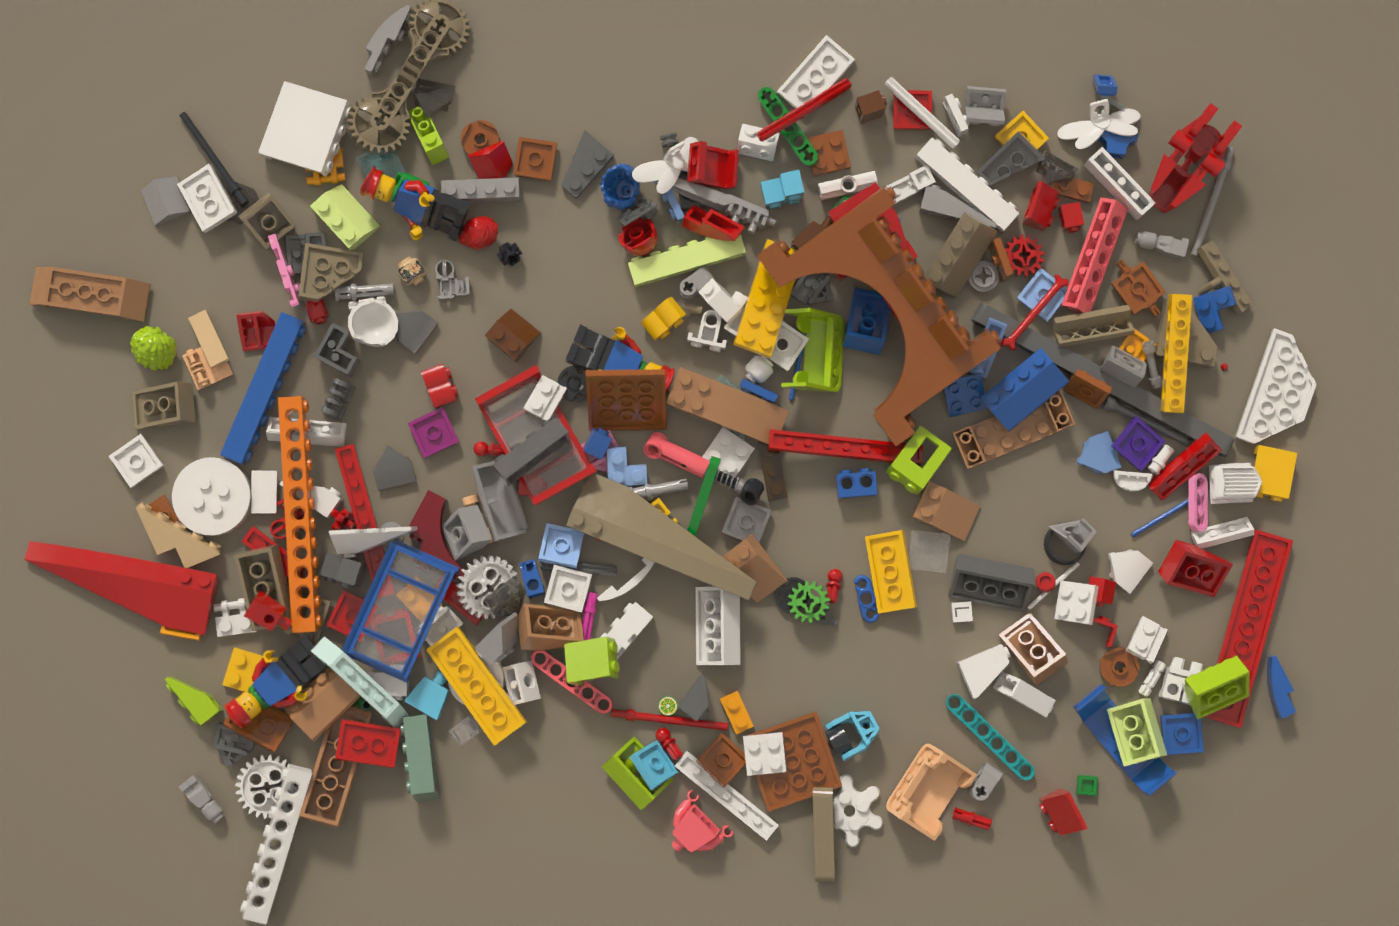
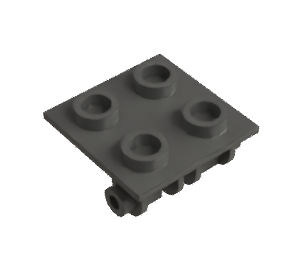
[617,198,658,227]

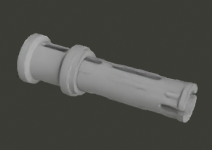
[335,283,394,302]
[629,478,689,501]

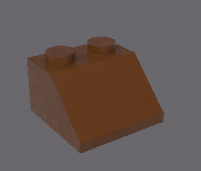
[485,309,541,363]

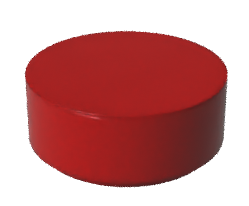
[1036,572,1056,593]

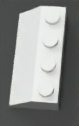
[695,586,740,665]

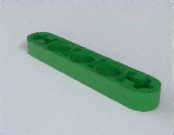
[758,87,819,167]
[687,456,721,537]

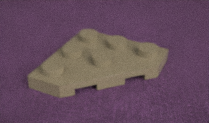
[298,243,363,302]

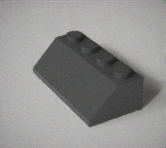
[493,418,571,487]
[948,553,1034,612]
[678,674,709,721]

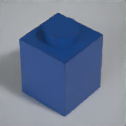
[583,427,612,460]

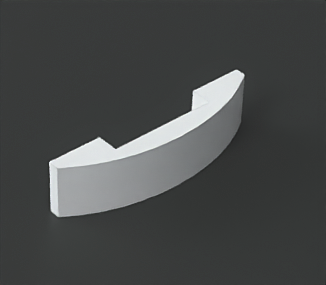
[886,165,936,203]
[597,558,655,601]

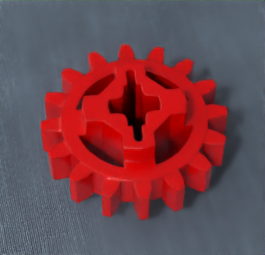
[1005,235,1045,277]

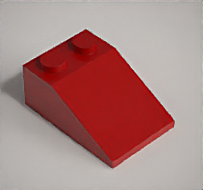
[1158,540,1233,597]
[1039,788,1087,836]

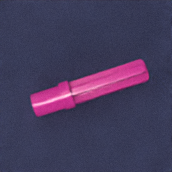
[582,592,598,640]

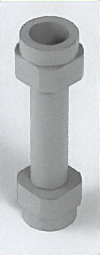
[1142,341,1162,389]

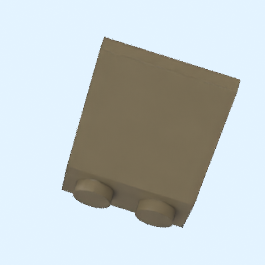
[132,382,196,430]

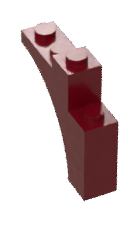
[409,490,465,582]

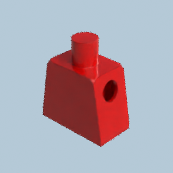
[244,591,292,631]

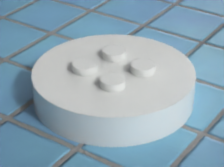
[172,457,251,536]

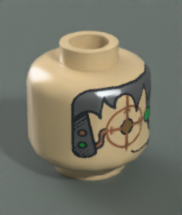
[397,257,426,286]

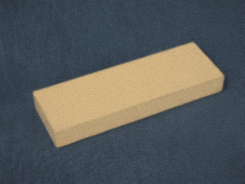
[188,310,230,369]

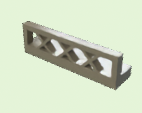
[1052,305,1134,348]

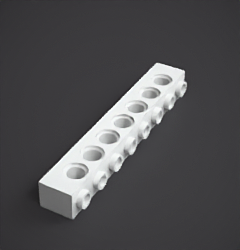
[240,764,312,924]

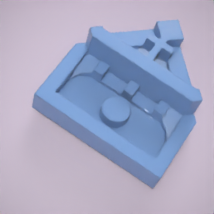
[1076,431,1121,474]

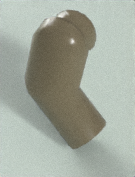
[681,303,703,320]

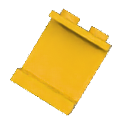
[1253,445,1297,502]

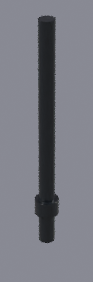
[179,112,249,206]

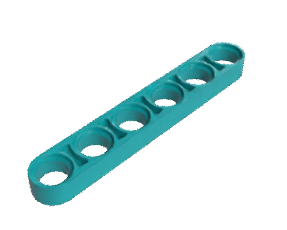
[945,694,1035,780]

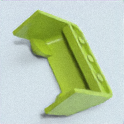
[781,308,845,392]

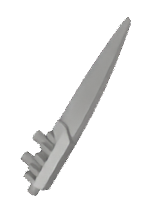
[655,178,776,235]

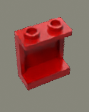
[687,141,739,190]

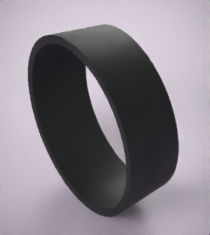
[1044,523,1086,565]

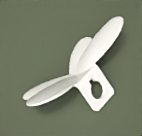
[1058,99,1140,149]
[632,137,699,194]

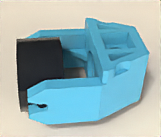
[825,711,880,761]

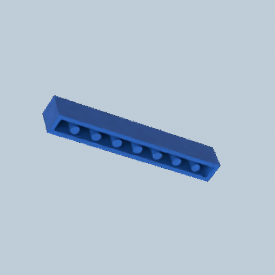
[220,312,307,465]

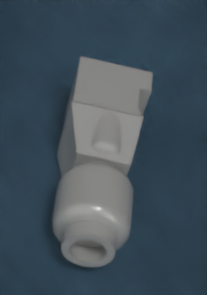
[1135,231,1189,260]
[178,773,224,824]

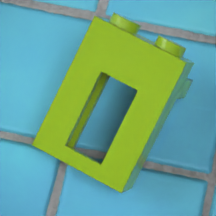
[886,425,952,495]

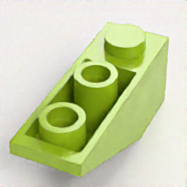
[408,104,449,166]
[165,677,223,725]

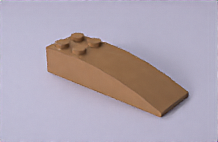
[666,367,789,444]
[299,707,372,829]

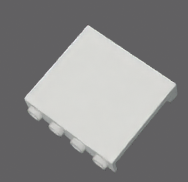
[258,81,352,177]

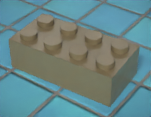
[234,544,291,632]

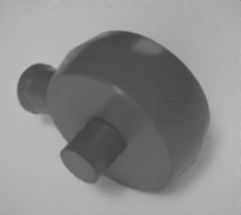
[815,607,838,626]

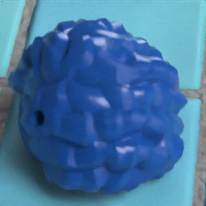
[600,163,640,210]

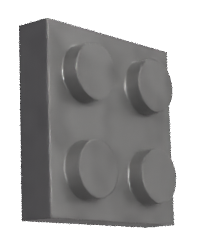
[721,496,772,542]

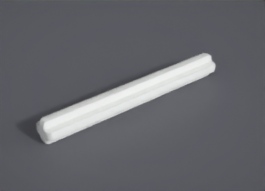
[885,77,960,148]

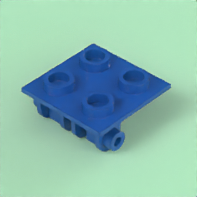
[943,373,987,417]

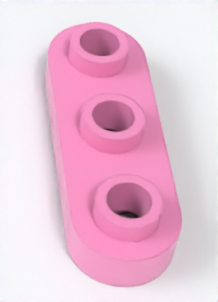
[1188,473,1208,532]

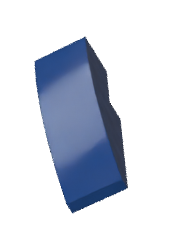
[1267,655,1296,719]

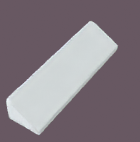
[266,417,347,447]

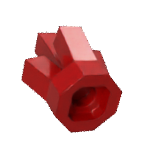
[329,508,355,530]

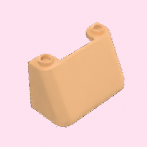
[886,744,977,841]

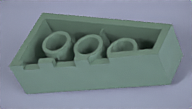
[400,714,440,802]

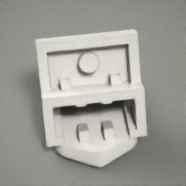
[1209,463,1262,504]

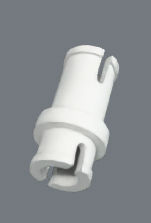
[1147,444,1175,475]

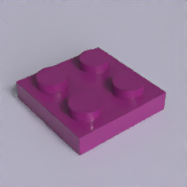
[408,407,460,459]

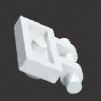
[213,598,257,637]

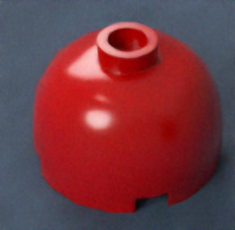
[618,217,658,256]

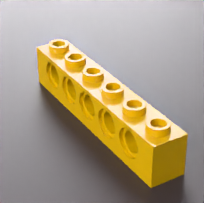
[1160,294,1192,413]

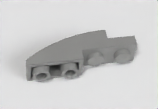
[364,5,412,76]

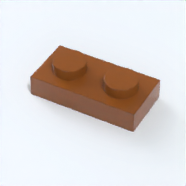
[1053,174,1094,203]

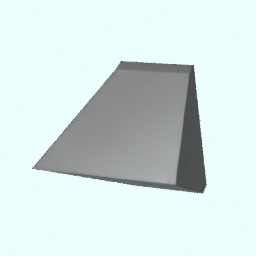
[1048,518,1097,553]

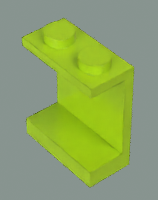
[564,636,620,686]

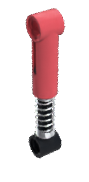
[643,432,764,505]

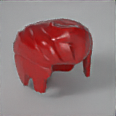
[459,216,498,250]

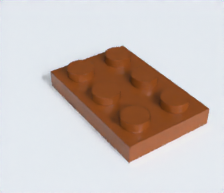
[223,691,294,754]

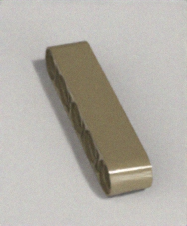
[813,787,836,882]

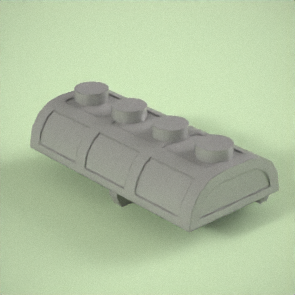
[470,461,528,542]

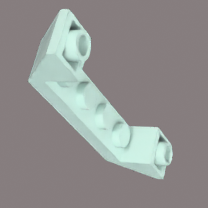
[311,637,409,728]

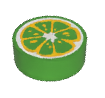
[658,696,678,716]

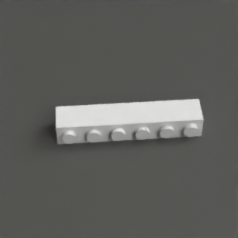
[915,138,1019,234]

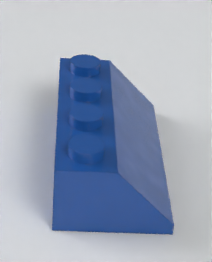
[981,348,1069,432]

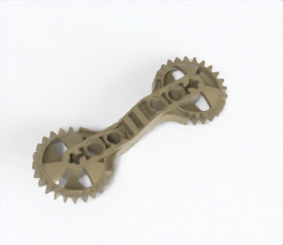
[346,0,471,155]

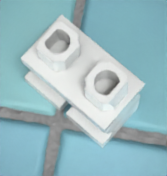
[1158,657,1203,706]

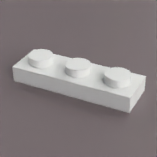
[1191,517,1254,549]

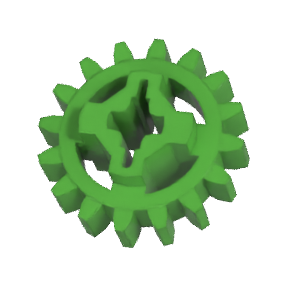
[788,581,831,624]

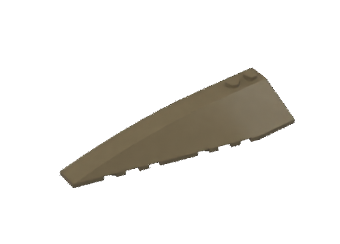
[566,473,756,600]

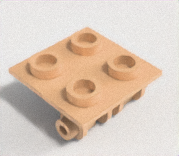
[182,347,233,390]

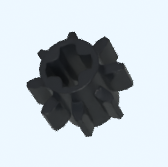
[497,242,522,266]

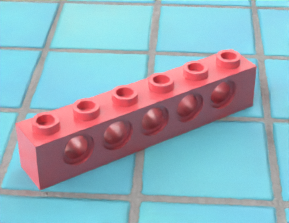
[1062,198,1128,314]

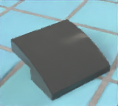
[284,232,326,274]

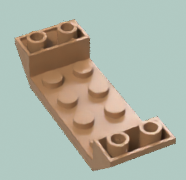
[29,266,151,322]
[952,390,1075,469]

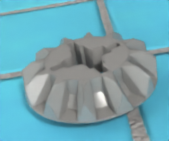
[969,261,999,292]

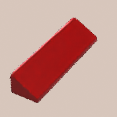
[1148,433,1222,501]

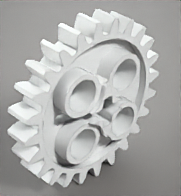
[456,555,519,619]
[235,754,298,819]

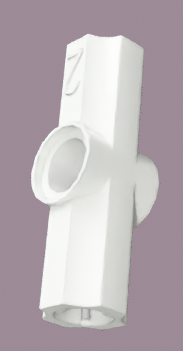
[818,171,878,201]

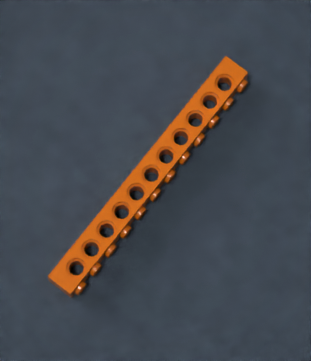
[278,396,322,633]

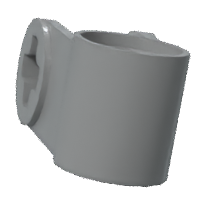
[679,266,717,299]
[969,762,1003,800]

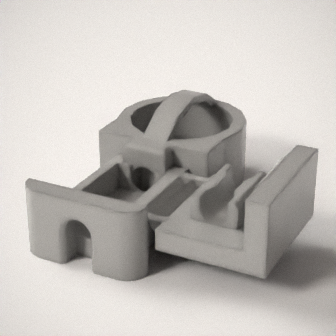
[435,259,470,300]

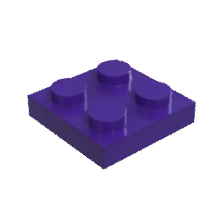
[1111,416,1165,471]

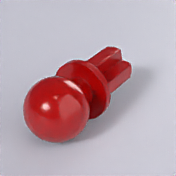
[473,441,505,457]
[826,569,843,604]
[655,728,683,760]

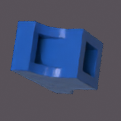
[1097,130,1138,159]

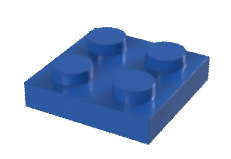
[1160,713,1204,755]

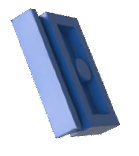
[740,378,779,403]

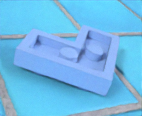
[606,446,647,486]

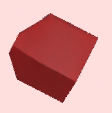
[468,140,513,179]
[236,311,276,351]

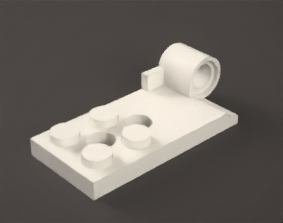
[724,291,809,371]

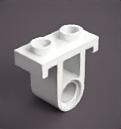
[687,310,727,352]

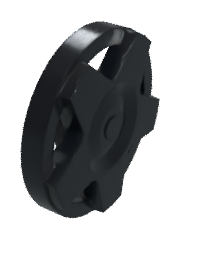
[557,366,587,402]
[775,577,811,614]

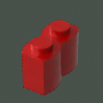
[421,364,459,409]

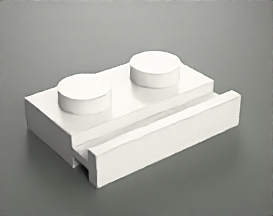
[942,94,969,137]
[523,375,567,421]
[1126,616,1168,664]

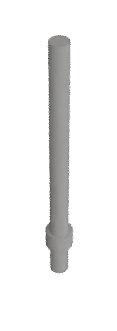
[1191,146,1235,257]

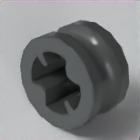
[660,133,679,147]

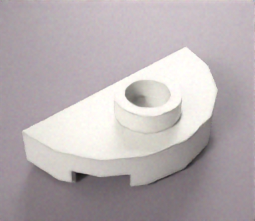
[1113,471,1152,492]

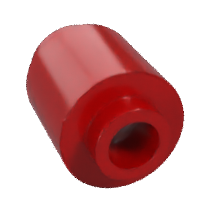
[305,299,329,325]

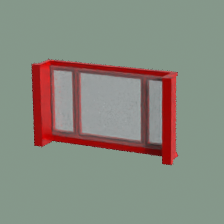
[475,365,597,506]

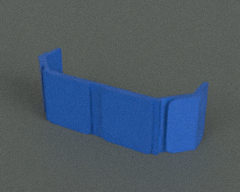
[1073,684,1177,797]

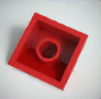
[1022,181,1060,231]

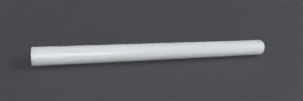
[1027,562,1080,610]

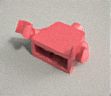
[672,790,733,852]

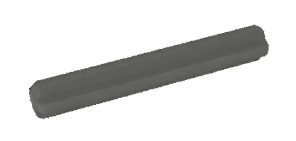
[540,562,617,576]

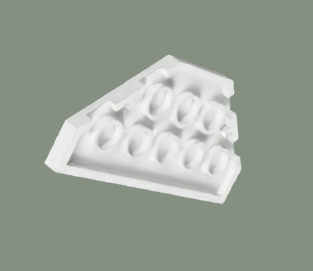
[1235,328,1317,444]

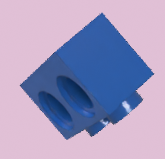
[835,468,877,499]

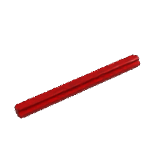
[757,78,852,142]

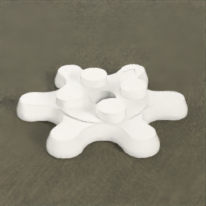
[834,774,883,848]

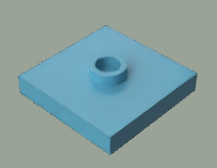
[629,740,679,790]

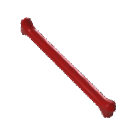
[1001,274,1069,351]

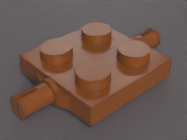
[1111,259,1166,317]

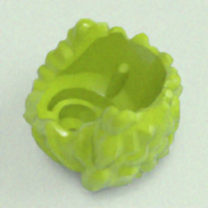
[130,326,177,371]

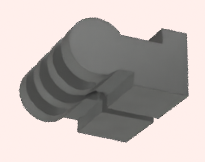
[321,378,356,421]

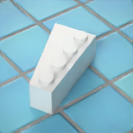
[601,602,653,660]

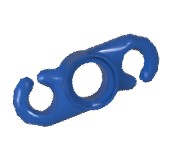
[854,575,879,623]

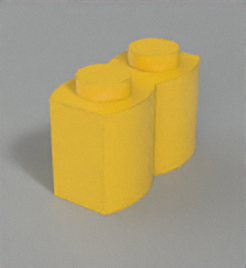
[641,297,686,340]

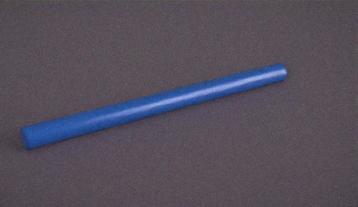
[789,333,806,400]
[1131,499,1189,537]

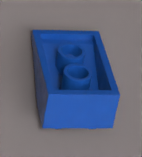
[842,287,890,355]

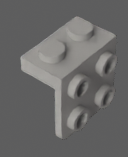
[964,86,1006,126]

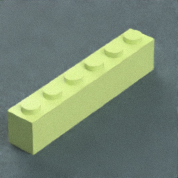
[628,234,746,288]

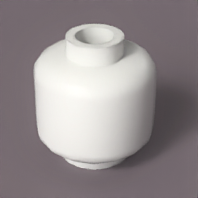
[745,355,774,384]

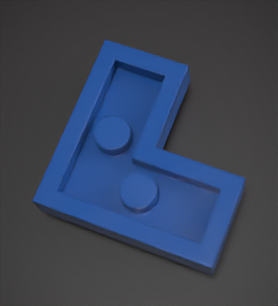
[1193,286,1237,334]

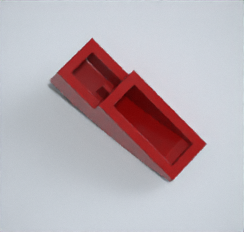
[682,205,744,242]

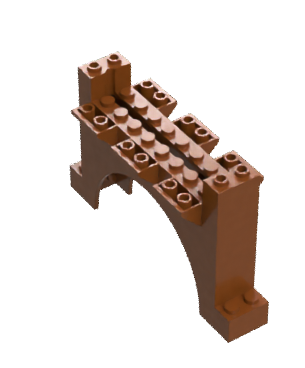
[757,185,1002,446]

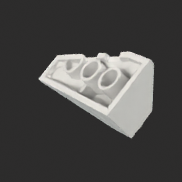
[329,526,417,558]

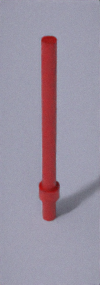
[611,709,728,731]

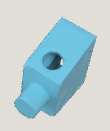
[405,670,450,720]

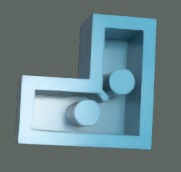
[760,170,804,209]

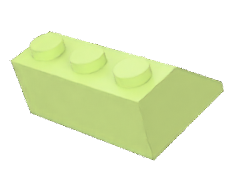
[310,184,381,251]
[1107,698,1167,766]

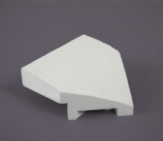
[1108,549,1153,594]

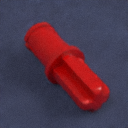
[952,807,992,830]

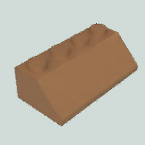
[284,666,361,741]

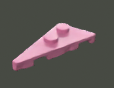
[268,233,299,307]

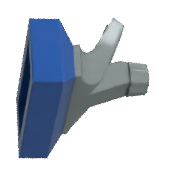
[1093,74,1125,113]

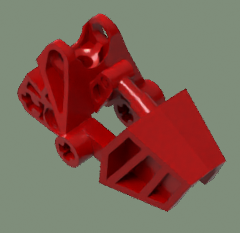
[1148,103,1242,213]

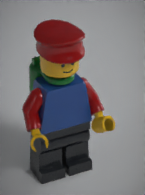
[360,166,471,242]
[566,324,675,394]
[224,635,328,729]

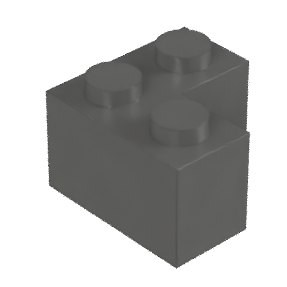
[313,323,360,377]
[320,553,367,589]

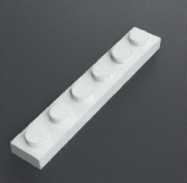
[675,751,779,841]

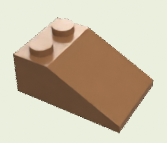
[911,481,980,542]
[722,534,787,603]
[518,604,584,651]
[999,613,1068,686]

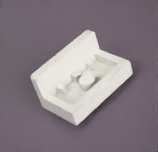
[736,124,780,161]
[417,606,464,646]

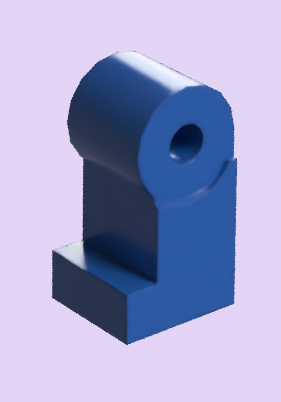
[519,559,546,599]

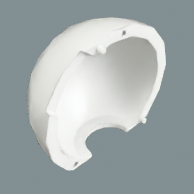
[348,299,398,347]

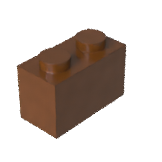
[855,90,887,124]

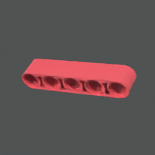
[531,650,613,714]

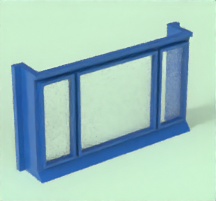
[342,539,459,683]

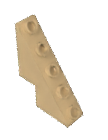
[136,502,222,568]

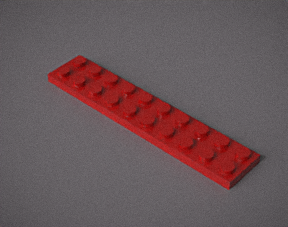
[1204,529,1293,728]

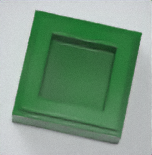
[1076,775,1098,796]

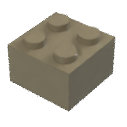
[238,193,296,249]

